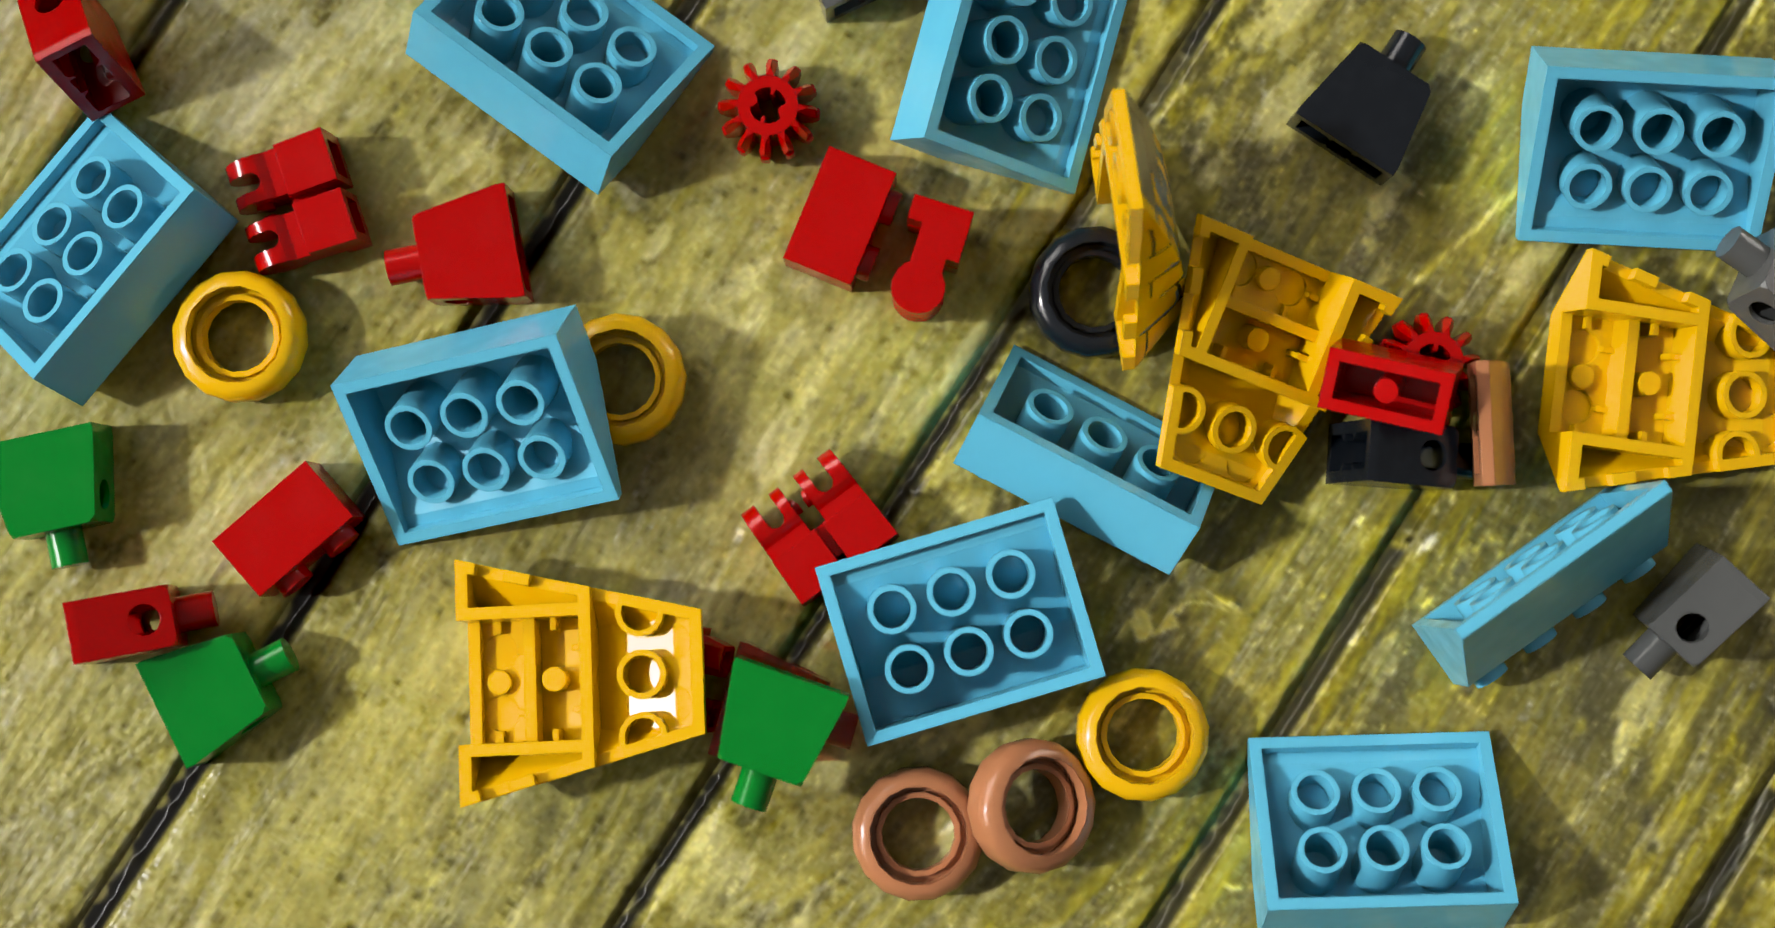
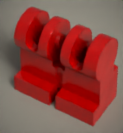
[225,127,373,275]
[891,194,974,322]
[741,449,899,606]

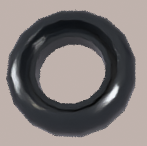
[1028,226,1122,359]

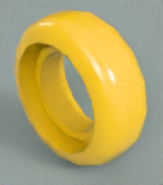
[172,270,309,403]
[584,313,687,446]
[1075,668,1209,802]

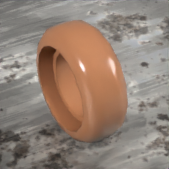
[967,738,1096,874]
[852,766,982,901]

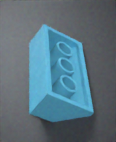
[953,345,1215,575]

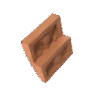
[1467,360,1516,487]

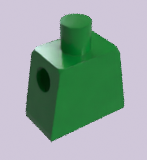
[0,422,115,570]
[135,632,299,769]
[718,655,850,812]

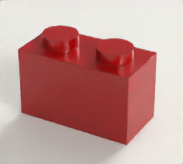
[783,146,903,292]
[1317,337,1464,436]
[212,461,367,598]

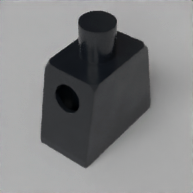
[1286,30,1432,186]
[1326,419,1473,490]

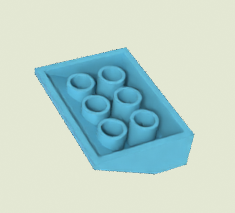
[405,0,715,195]
[890,0,1127,194]
[1515,46,1775,251]
[0,113,239,406]
[330,304,622,546]
[1412,480,1672,689]
[815,497,1106,747]
[1247,731,1519,928]

